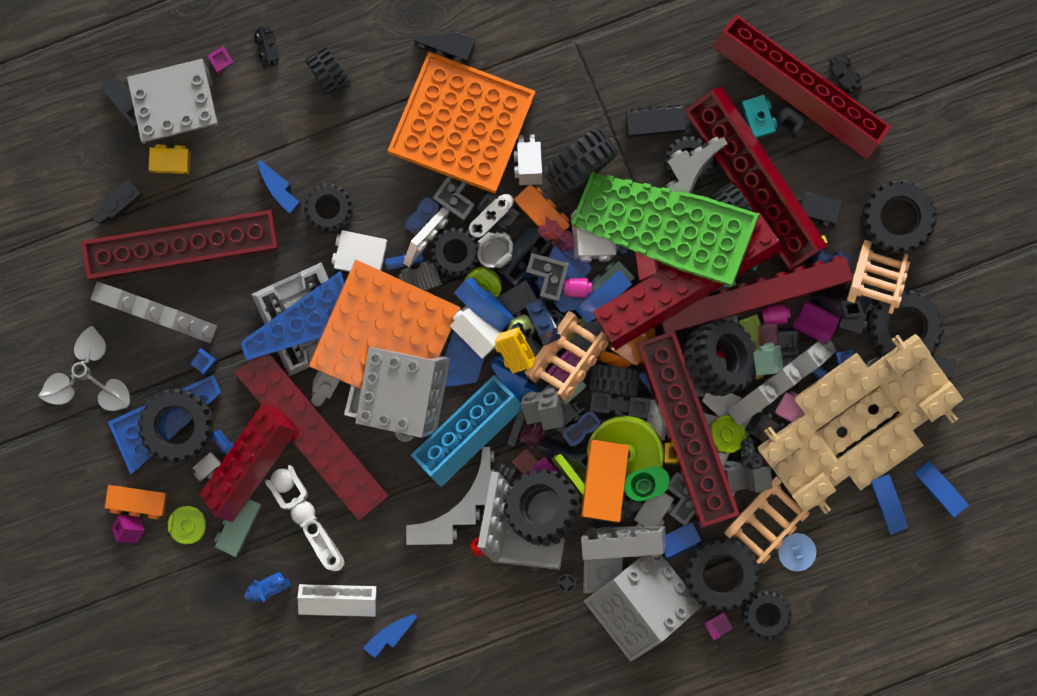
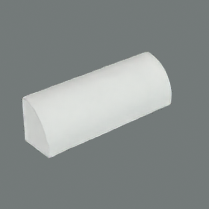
[298,584,376,617]

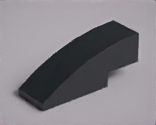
[777,327,799,389]

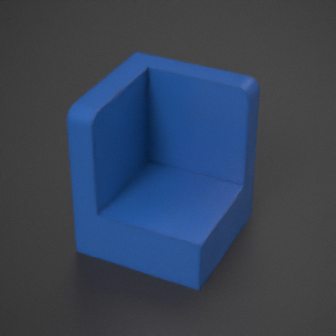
[190,348,217,376]

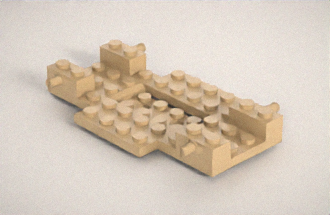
[757,334,964,514]

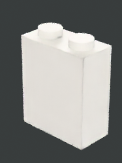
[571,210,616,262]
[331,230,388,272]
[450,306,504,359]

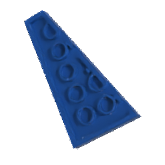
[241,271,344,360]
[108,375,222,475]

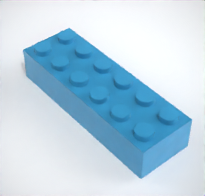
[411,375,522,487]

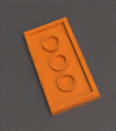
[581,440,629,522]

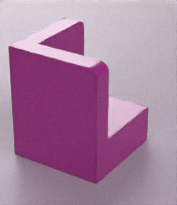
[207,46,234,75]
[111,515,145,543]
[703,611,732,640]

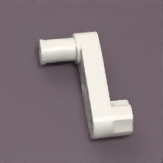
[469,194,514,237]

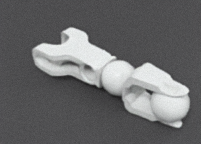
[265,465,345,571]

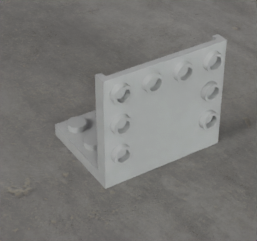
[127,58,218,144]
[355,347,451,438]
[478,472,565,570]
[584,554,702,662]

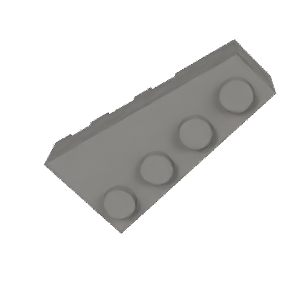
[581,526,667,560]

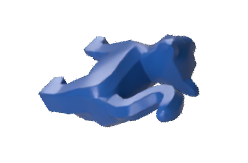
[244,572,292,603]

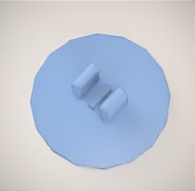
[778,533,816,572]

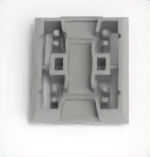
[251,263,329,376]

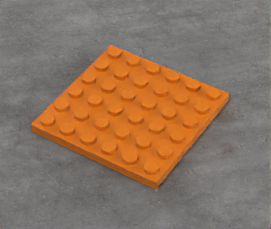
[387,52,536,194]
[308,260,460,390]

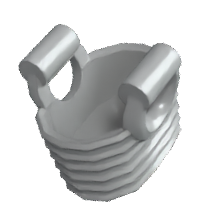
[478,232,513,268]

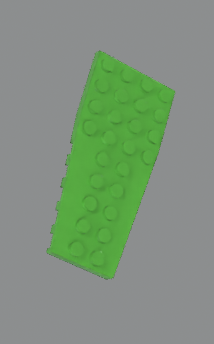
[572,172,759,287]

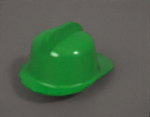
[624,466,670,501]

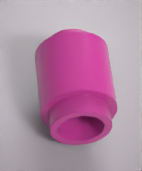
[564,278,592,298]
[762,304,791,325]

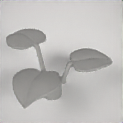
[39,326,130,411]

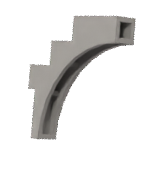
[666,137,728,194]
[90,282,217,343]
[727,341,837,426]
[406,447,494,545]

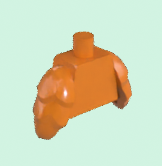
[598,327,655,368]

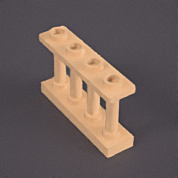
[847,240,910,314]
[524,311,609,401]
[723,476,810,565]

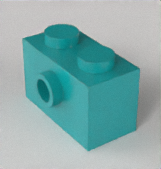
[741,95,778,139]

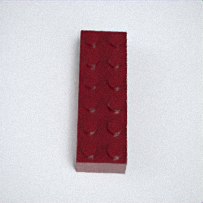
[199,403,296,522]

